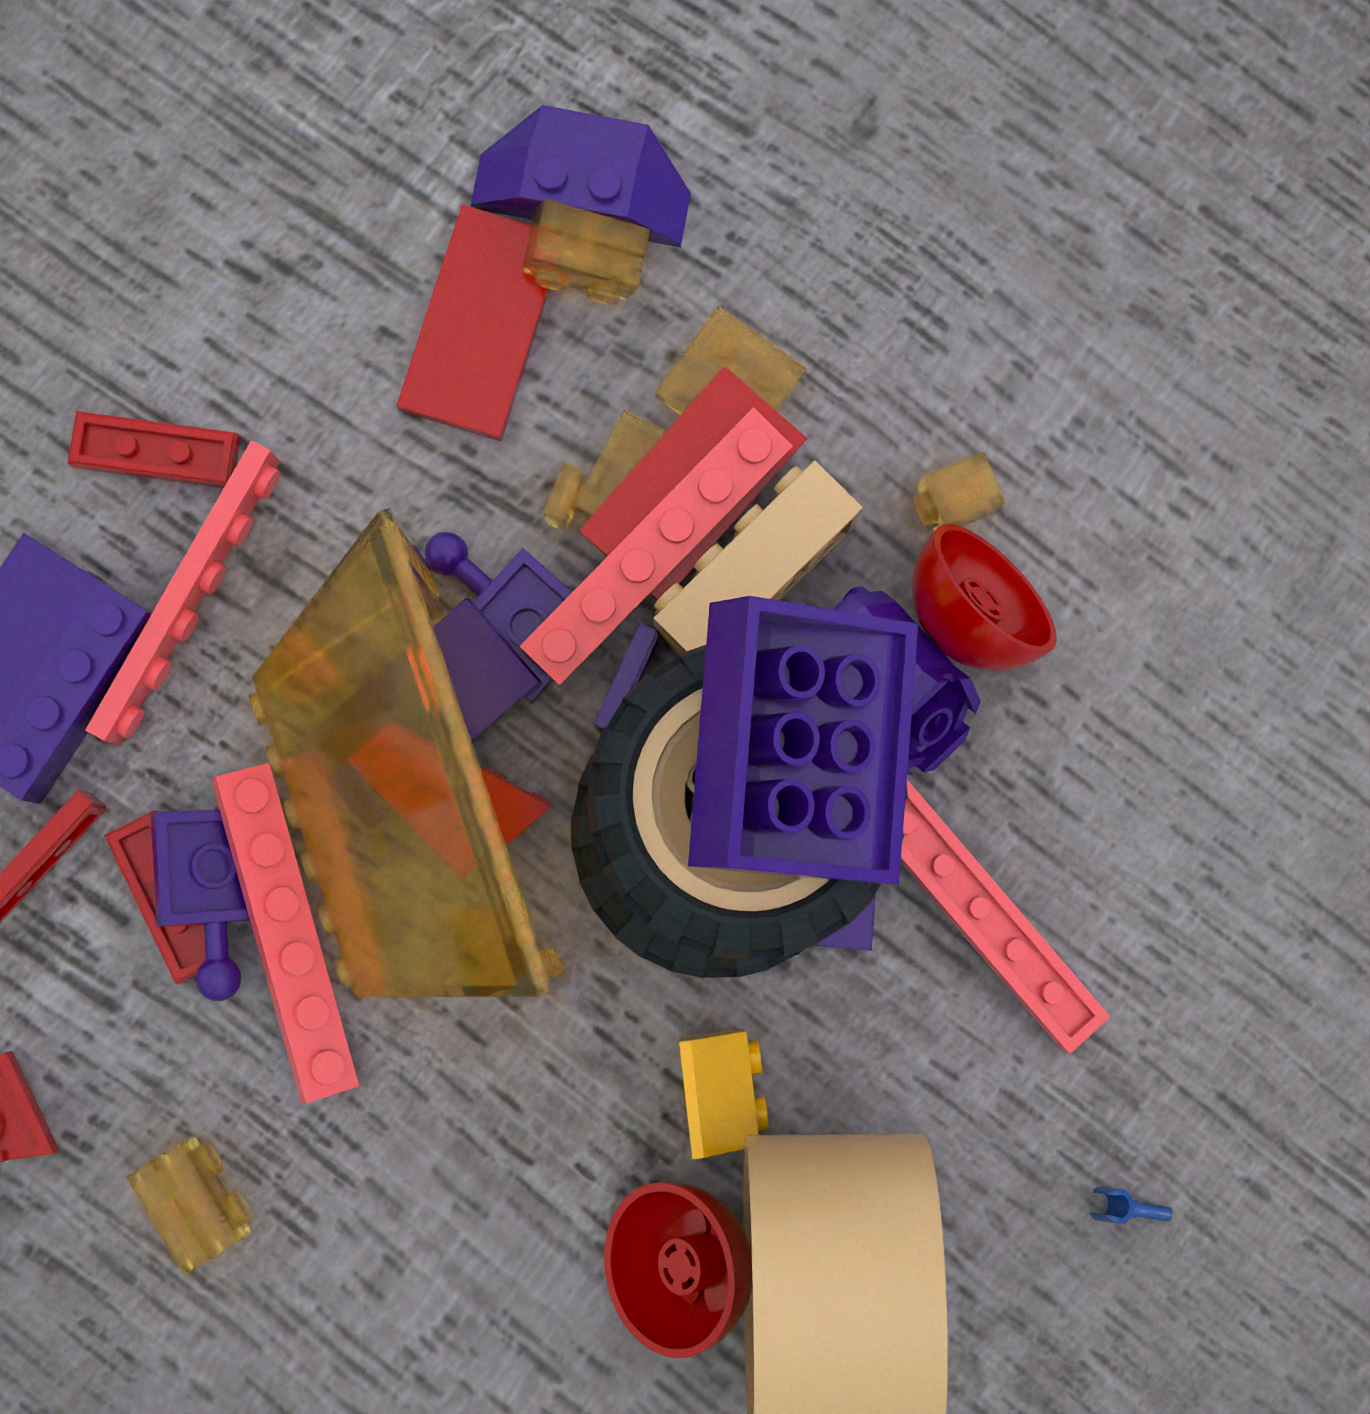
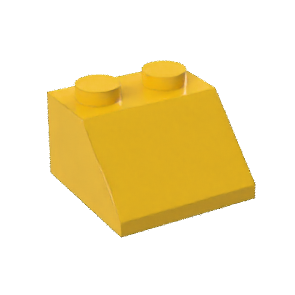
[679,1029,769,1160]

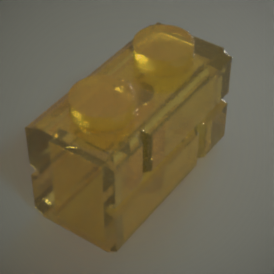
[522,199,650,305]
[126,1136,252,1275]

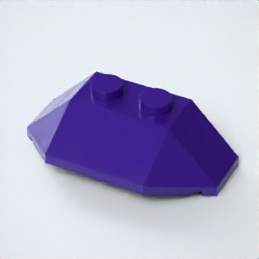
[470,105,691,248]

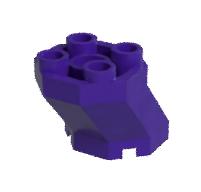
[833,586,981,775]

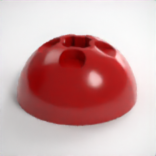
[912,524,1057,671]
[604,1182,752,1358]

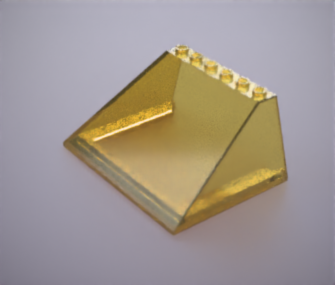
[249,508,570,997]

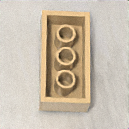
[653,460,863,656]

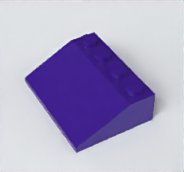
[0,533,151,804]
[688,596,918,885]

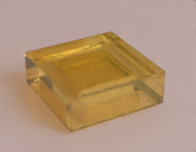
[543,463,585,530]

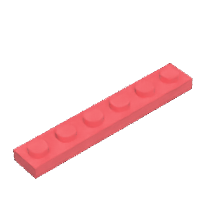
[519,407,793,686]
[85,440,280,746]
[211,763,359,1104]
[901,780,1110,1054]

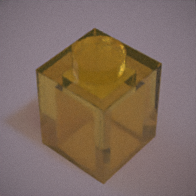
[913,452,1005,530]

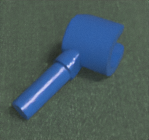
[1090,1187,1173,1224]

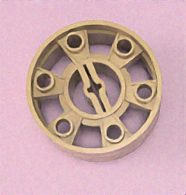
[743,1133,948,1414]

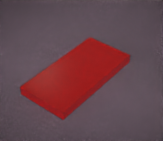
[396,204,565,441]
[579,366,807,601]

